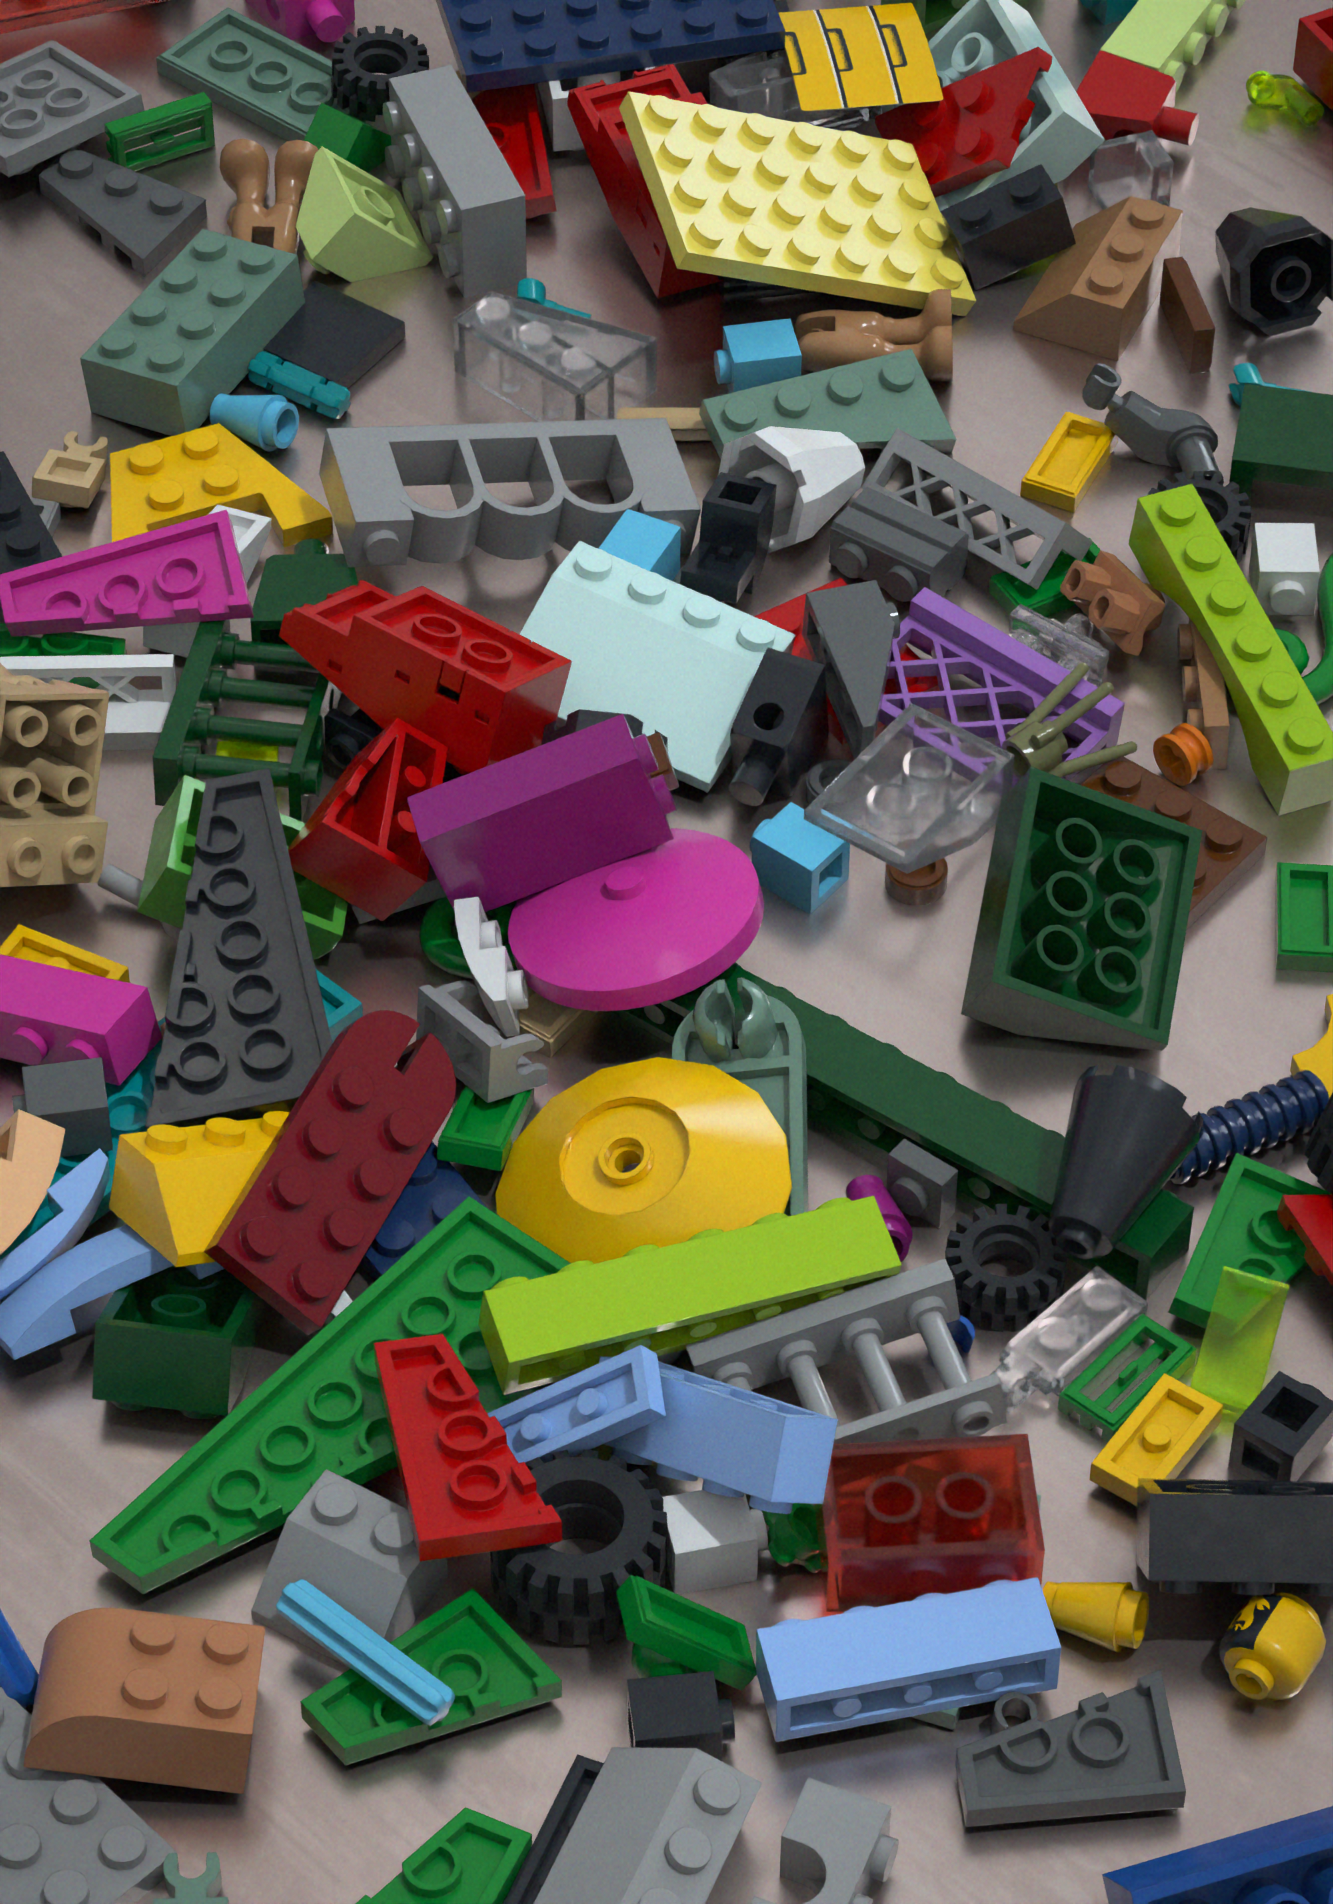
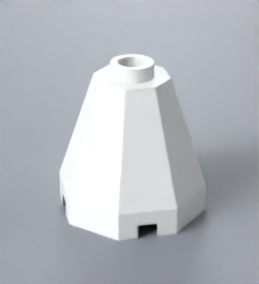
[718,426,865,554]

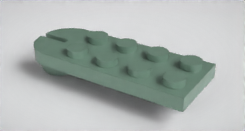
[672,978,808,1216]

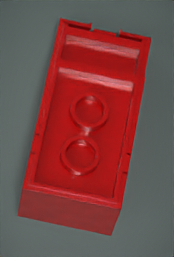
[567,64,722,298]
[279,580,572,775]

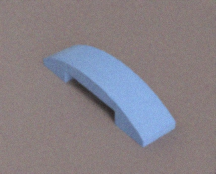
[0,1148,110,1304]
[0,1225,225,1360]

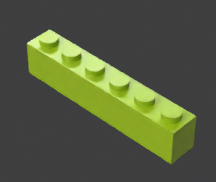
[478,1196,902,1395]

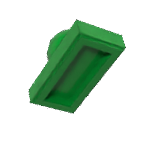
[616,1575,757,1691]

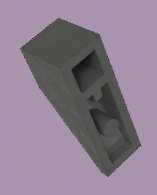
[802,580,900,768]

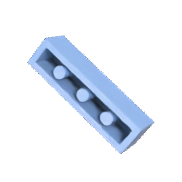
[599,1356,838,1514]
[756,1577,1061,1742]

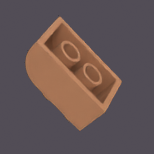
[24,1607,266,1794]

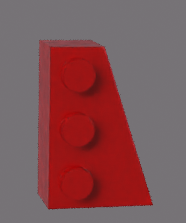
[288,717,448,921]

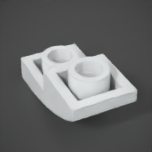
[454,897,529,1037]

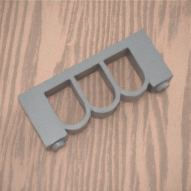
[319,418,701,567]

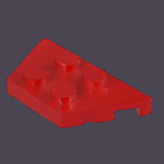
[875,47,1052,198]

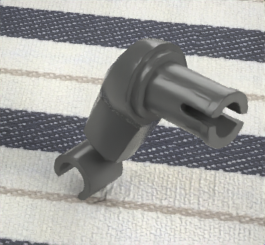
[1082,363,1224,484]

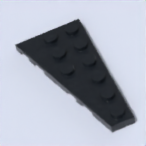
[145,768,332,1131]

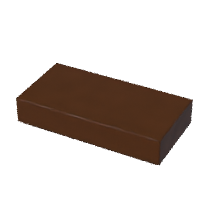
[1159,256,1215,374]

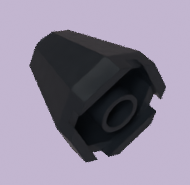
[1215,207,1333,336]

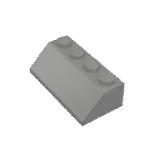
[534,1747,762,1904]

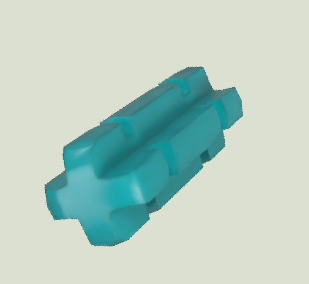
[248,351,351,419]

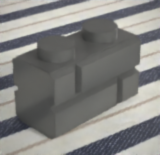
[829,487,969,602]

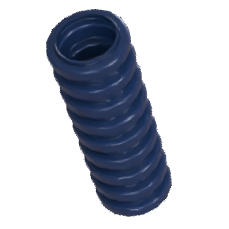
[1169,1070,1330,1185]

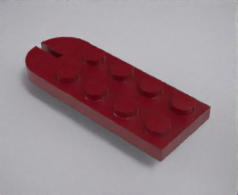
[204,1010,456,1335]

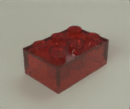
[814,1434,1045,1612]

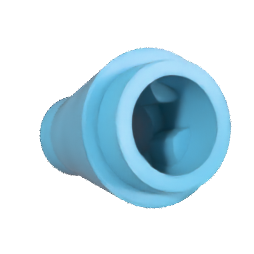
[210,393,299,452]

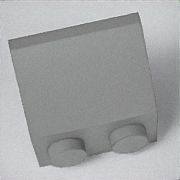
[251,1469,448,1668]

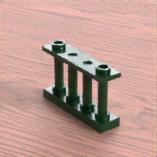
[152,620,342,821]

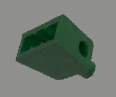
[250,539,358,645]

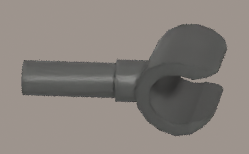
[990,1692,1038,1735]

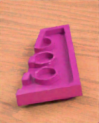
[0,509,254,636]

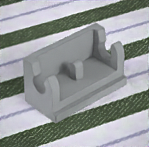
[416,981,548,1103]

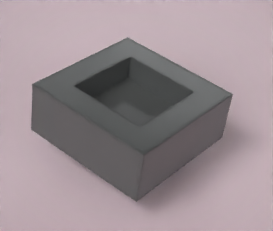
[886,1139,958,1229]

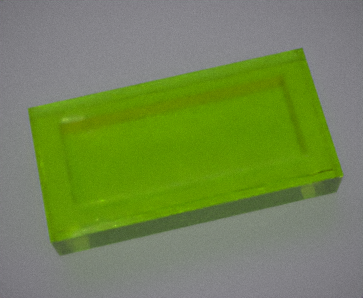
[1189,1266,1290,1415]

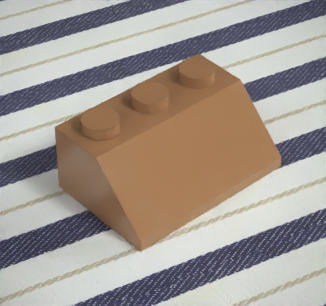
[1013,196,1183,361]

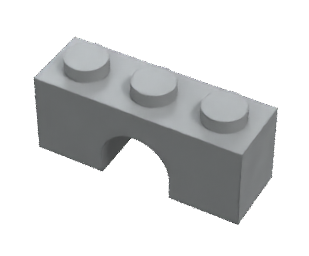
[750,1777,899,1904]

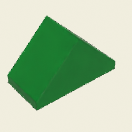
[303,102,391,173]

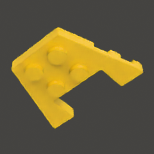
[110,423,333,547]

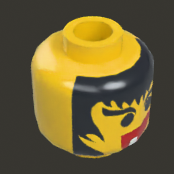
[1219,1592,1326,1700]

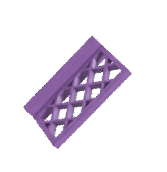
[879,587,1125,796]

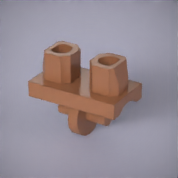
[1060,550,1166,656]

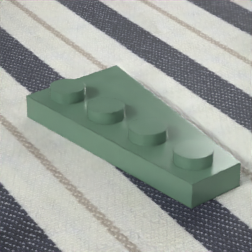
[699,349,957,459]

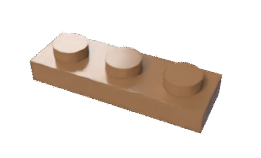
[1177,618,1230,770]

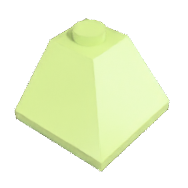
[295,146,433,282]

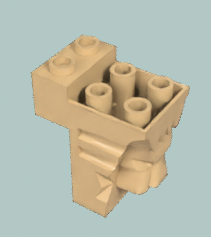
[0,663,109,887]

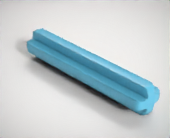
[276,1579,455,1725]

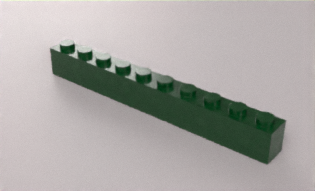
[610,962,1194,1300]

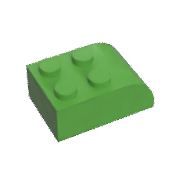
[137,775,348,960]

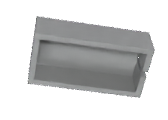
[383,65,527,298]

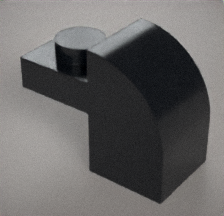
[680,472,777,604]

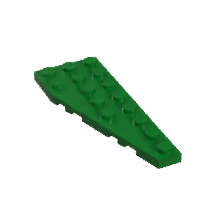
[89,1196,571,1594]

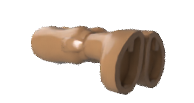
[219,139,319,255]
[794,289,953,382]

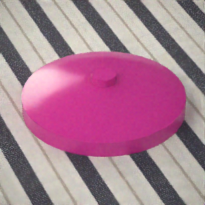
[508,828,764,1011]

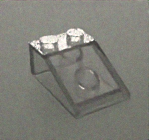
[803,703,1014,874]

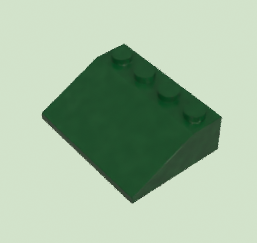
[961,767,1203,1051]

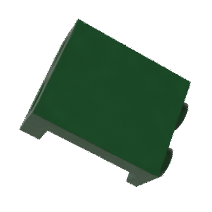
[1229,384,1333,506]

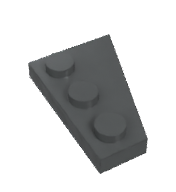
[39,148,207,277]
[955,1669,1186,1827]

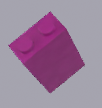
[407,714,676,912]

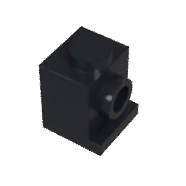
[1228,1371,1333,1481]

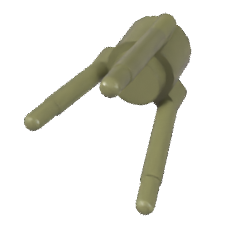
[1002,662,1137,778]

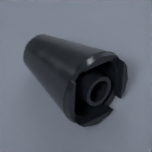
[1049,1065,1204,1259]

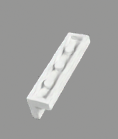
[0,654,177,750]

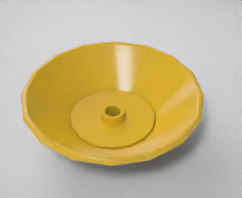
[495,1057,792,1264]

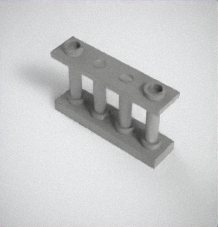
[686,1258,1007,1509]

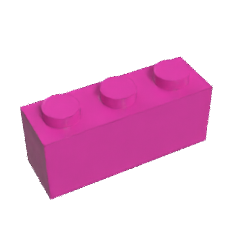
[0,954,162,1086]

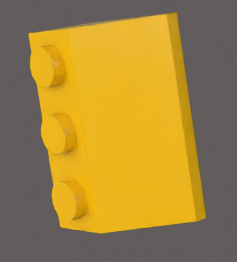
[109,1111,290,1267]

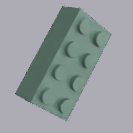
[80,229,305,436]

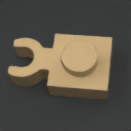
[32,431,108,508]

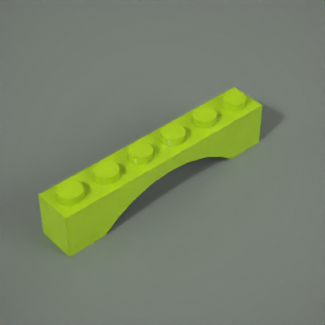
[1128,484,1333,816]

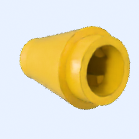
[1042,1581,1149,1653]

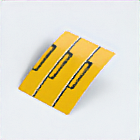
[778,3,943,111]

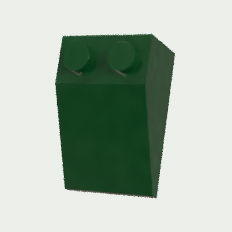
[92,1265,266,1419]

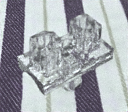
[1008,604,1110,687]

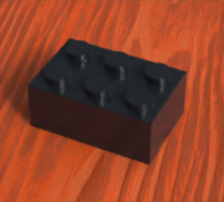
[1136,1478,1333,1596]

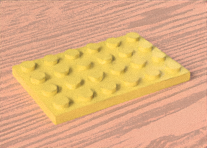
[619,91,976,316]

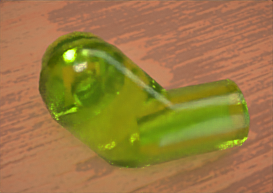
[1246,70,1324,127]

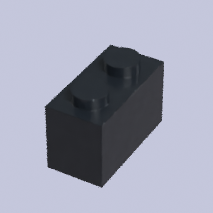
[940,164,1076,291]

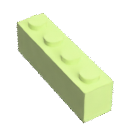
[1100,0,1245,92]

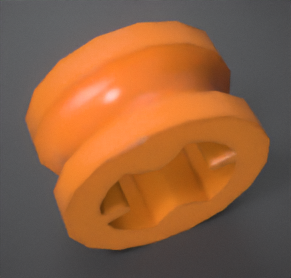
[1153,723,1214,786]

